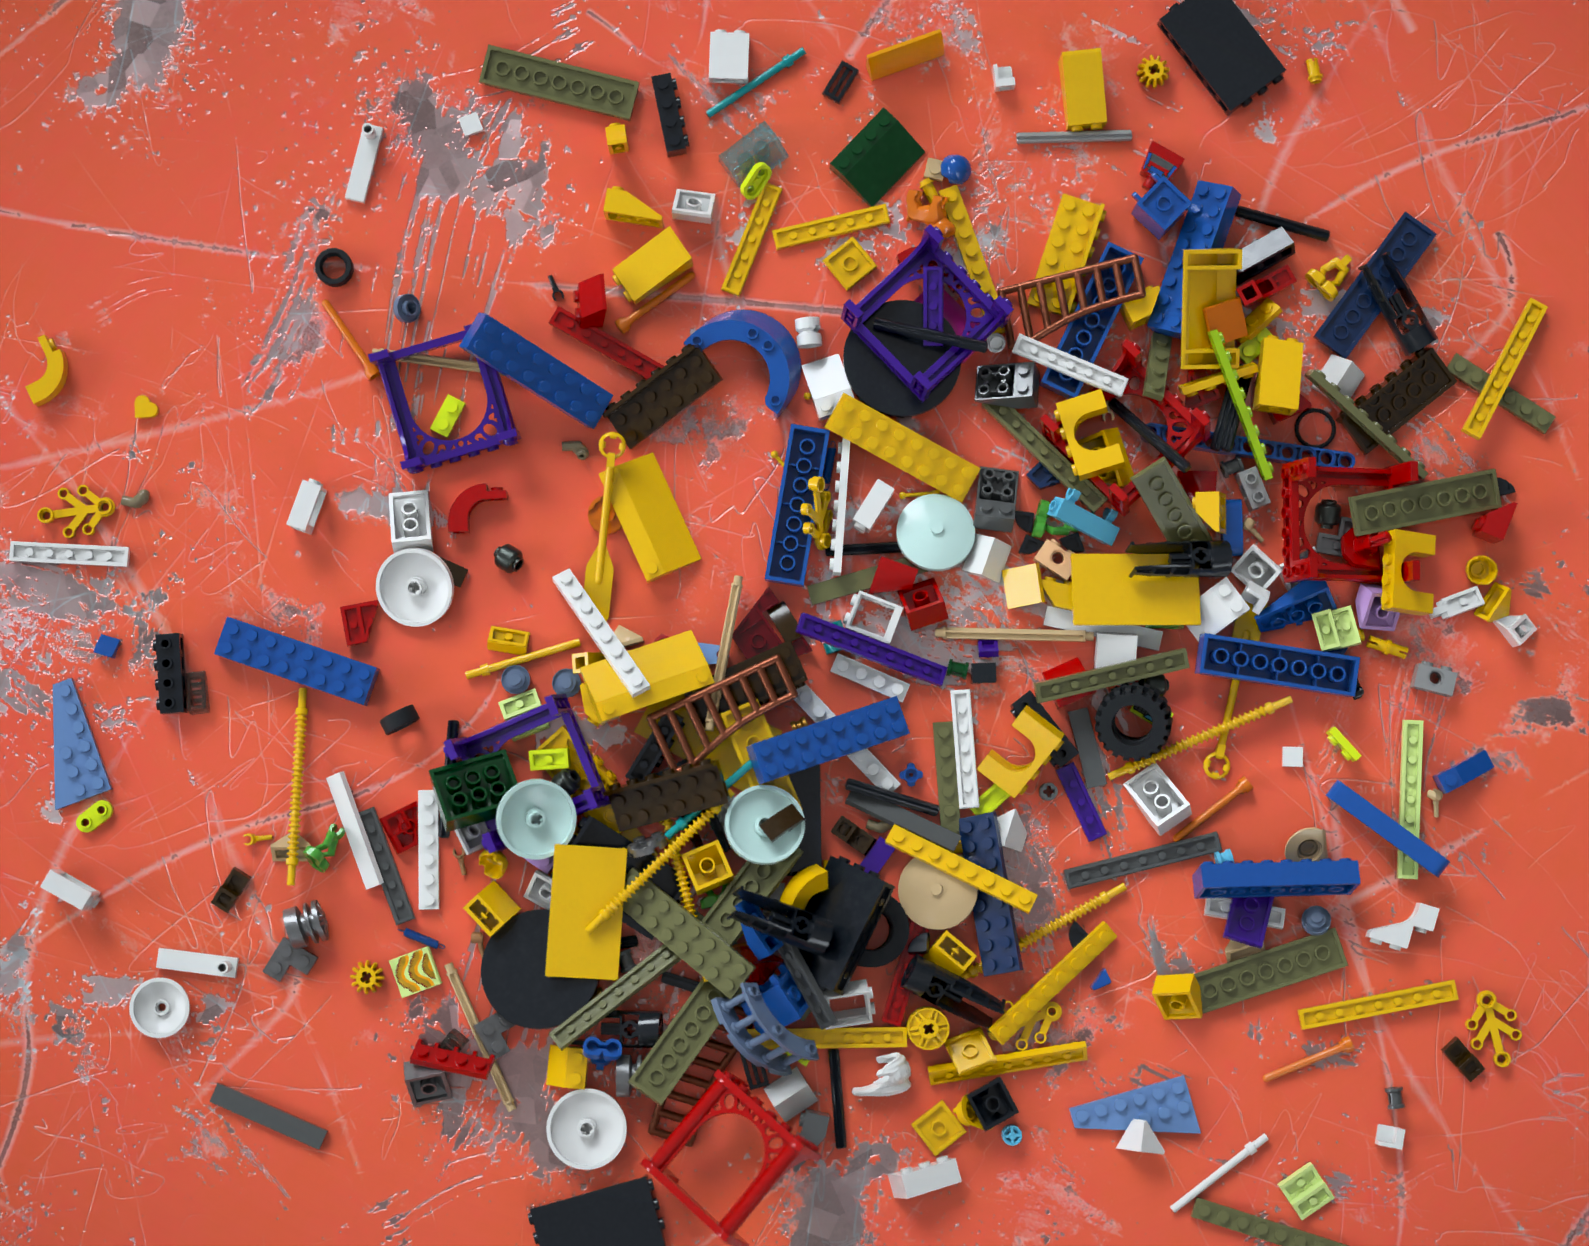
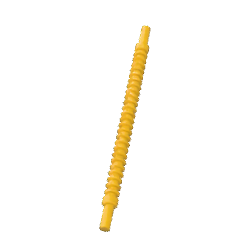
[286,688,308,886]
[1107,696,1293,780]
[585,788,735,934]
[662,819,708,982]
[960,883,1127,980]

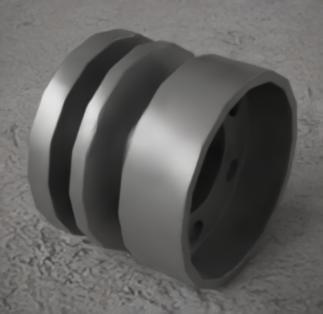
[283,900,329,950]
[616,1055,647,1097]

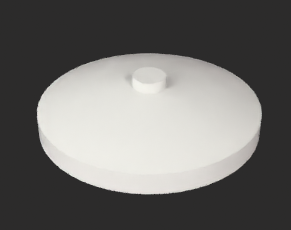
[376,548,454,627]
[546,1088,627,1170]

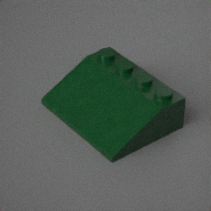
[830,107,925,207]
[429,749,518,832]

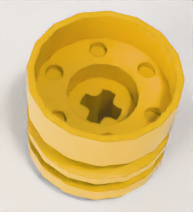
[907,1006,949,1050]

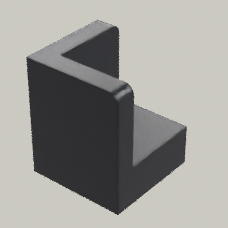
[971,663,996,684]

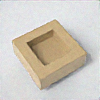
[923,157,944,182]

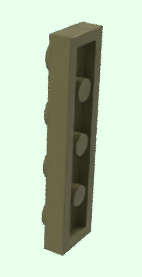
[1142,332,1172,401]

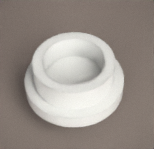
[986,333,1006,353]

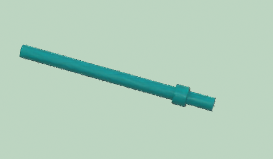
[706,47,806,118]
[664,760,753,840]

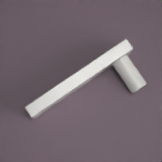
[345,123,384,204]
[156,948,239,978]

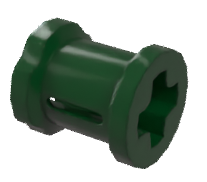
[946,659,969,680]

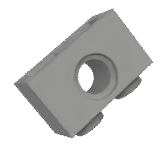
[1234,466,1271,512]
[1410,661,1458,697]

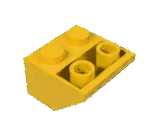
[1119,285,1160,331]
[463,880,521,937]
[923,930,977,976]

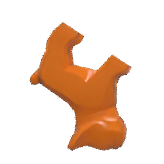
[906,189,956,239]

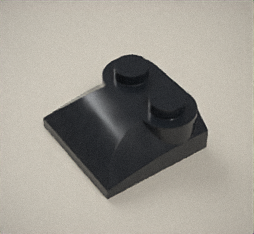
[966,1077,1019,1131]

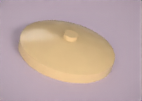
[898,853,978,930]

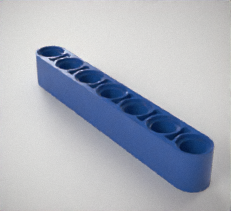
[1326,779,1450,878]

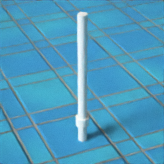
[1170,1133,1269,1213]

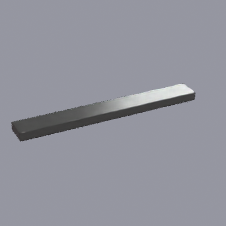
[1063,831,1222,889]

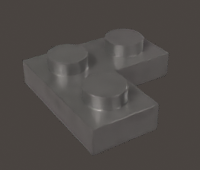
[1316,517,1353,557]
[262,937,318,982]
[473,1012,515,1059]

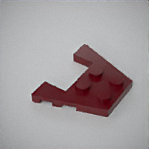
[732,587,813,659]

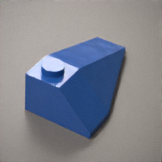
[1254,580,1337,632]

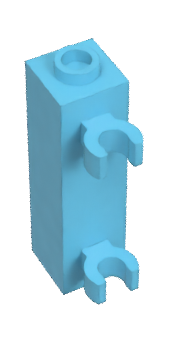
[1047,488,1120,546]

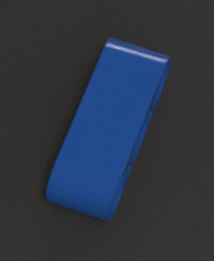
[1221,499,1243,556]

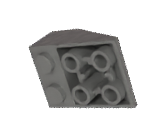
[975,362,1040,409]
[973,466,1019,533]
[793,1109,830,1172]

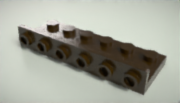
[603,344,723,449]
[1336,347,1457,454]
[684,640,808,731]
[603,758,731,832]

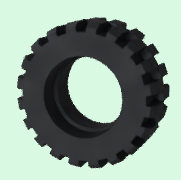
[1095,682,1173,761]

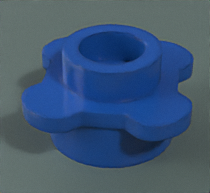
[899,763,923,787]

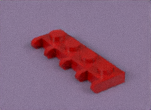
[410,1039,496,1080]

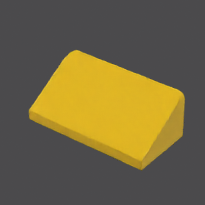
[487,626,530,655]

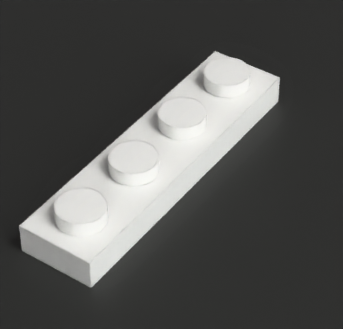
[830,653,910,703]
[1204,898,1286,930]

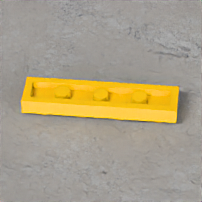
[1178,362,1259,397]

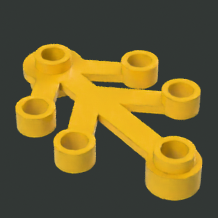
[800,476,833,550]
[37,485,115,539]
[1465,990,1522,1067]
[988,994,1062,1051]

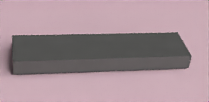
[1067,707,1107,789]

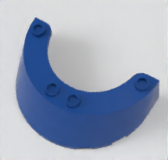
[683,310,801,419]

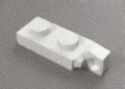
[1429,586,1485,619]

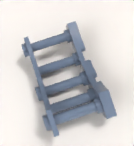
[711,983,819,1076]

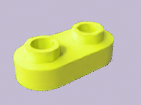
[740,162,772,200]
[76,800,114,833]

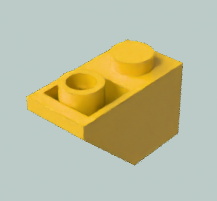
[1042,577,1073,611]

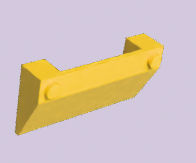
[1180,248,1242,369]
[599,452,701,583]
[579,630,715,725]

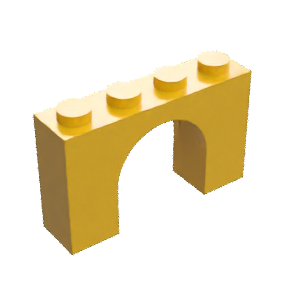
[1054,389,1126,481]
[1381,529,1436,616]
[977,705,1064,798]

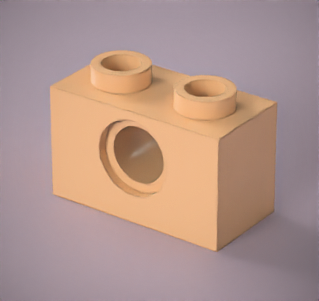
[1033,539,1075,581]

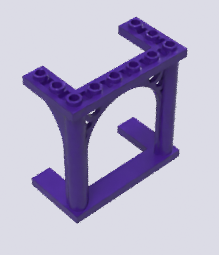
[841,224,1014,402]
[368,324,521,474]
[443,694,611,853]

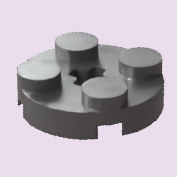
[627,831,668,858]

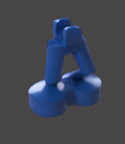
[583,1037,622,1071]

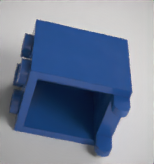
[1131,172,1192,240]
[741,963,809,1034]

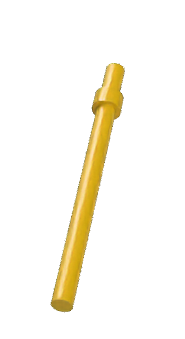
[465,638,581,679]

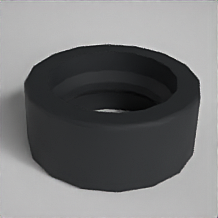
[315,248,354,287]
[380,704,420,735]

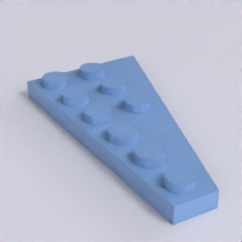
[53,678,113,810]
[1069,1075,1201,1134]

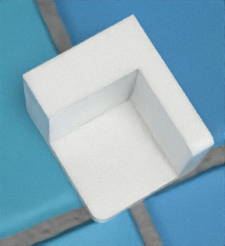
[992,64,1015,92]
[1241,581,1270,615]
[1375,1124,1405,1150]

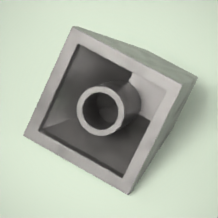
[403,1061,453,1106]

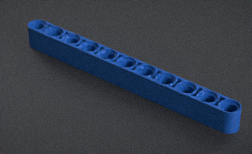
[1141,423,1355,468]

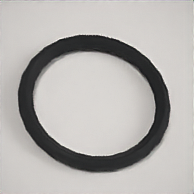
[1295,408,1336,448]

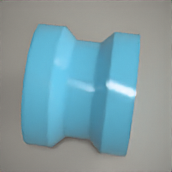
[1214,849,1234,864]
[1001,1124,1022,1146]

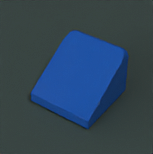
[93,634,121,659]
[1090,968,1111,990]

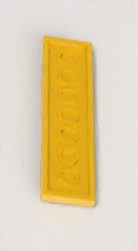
[824,392,981,503]

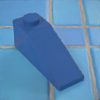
[1432,750,1494,794]
[735,900,784,961]

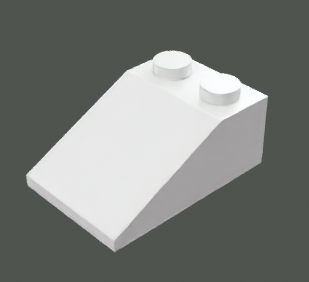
[801,354,854,421]
[388,490,434,553]
[1186,577,1250,642]
[1123,763,1192,836]

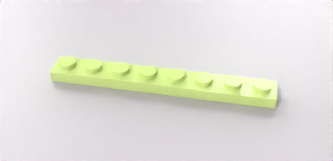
[1396,720,1424,879]

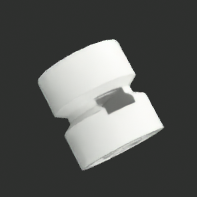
[795,316,822,349]

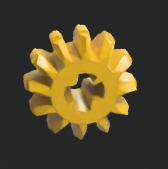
[1136,55,1170,89]
[350,960,385,994]

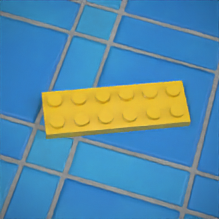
[721,699,803,810]

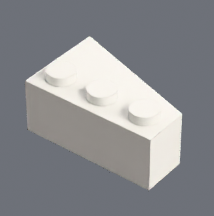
[888,1155,962,1199]

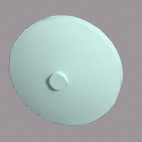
[896,494,975,571]
[496,779,577,860]
[724,785,805,865]

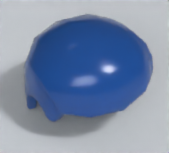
[941,155,972,185]

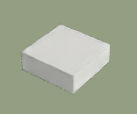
[458,112,484,138]
[1282,747,1303,767]

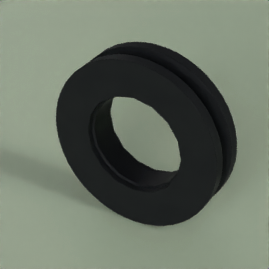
[858,896,909,967]

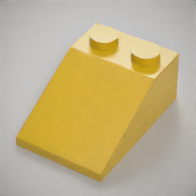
[603,186,664,228]

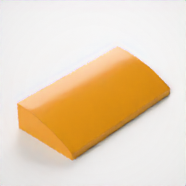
[866,29,944,81]

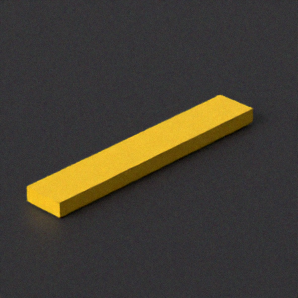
[721,183,782,297]
[772,204,890,250]

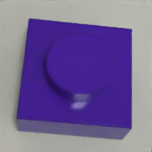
[977,639,999,658]

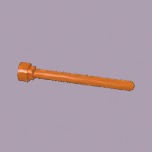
[615,272,695,334]
[322,300,380,381]
[1173,776,1254,842]
[1263,1036,1355,1082]

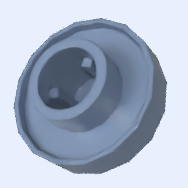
[393,294,421,323]
[501,665,531,694]
[552,668,582,698]
[1301,906,1331,936]

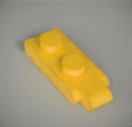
[1236,298,1283,343]

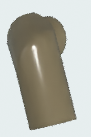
[562,441,589,460]
[121,489,150,508]
[866,819,893,833]

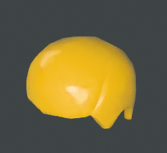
[1465,555,1498,585]
[479,850,508,879]

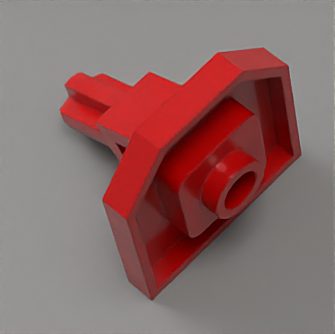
[1341,528,1392,570]

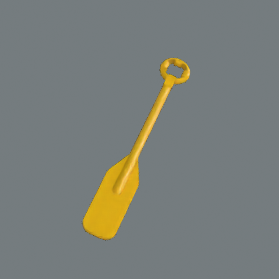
[584,432,626,621]
[1203,600,1268,779]

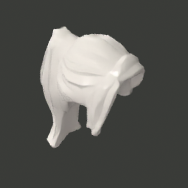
[852,1052,911,1096]

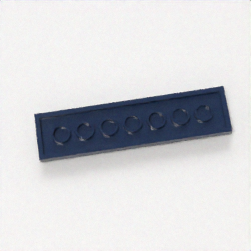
[1313,211,1437,359]
[959,812,1023,977]

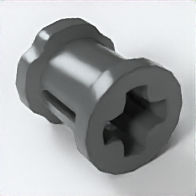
[1219,455,1244,479]
[1039,783,1058,801]
[619,948,636,973]
[1385,1087,1405,1109]

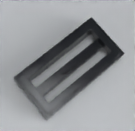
[822,60,859,104]
[740,1053,769,1090]

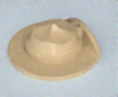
[1285,827,1328,862]

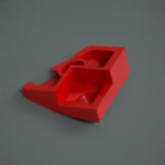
[1177,471,1217,510]
[869,556,919,594]
[380,801,418,854]

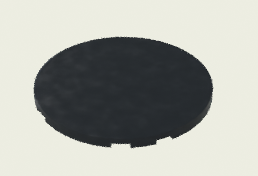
[843,300,961,417]
[481,909,599,1029]

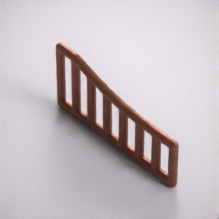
[998,254,1146,350]
[647,654,798,771]
[648,1006,753,1147]

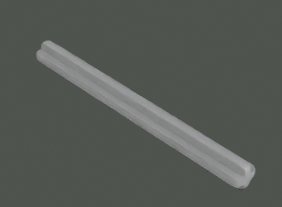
[1016,130,1132,144]

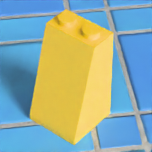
[1058,48,1107,132]
[612,226,693,305]
[1252,335,1304,416]

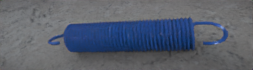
[823,441,836,491]
[398,928,445,949]

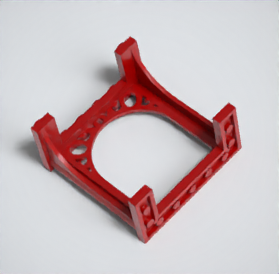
[1040,339,1211,517]
[1281,457,1420,583]
[640,1069,822,1246]

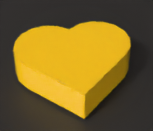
[135,395,159,419]

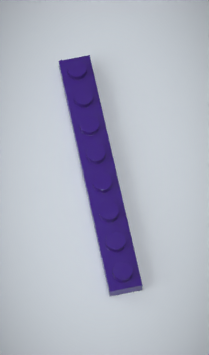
[795,612,948,687]

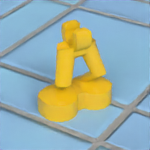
[1305,255,1352,302]

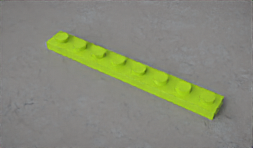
[1207,329,1274,480]

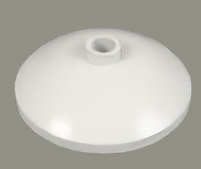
[129,978,190,1038]

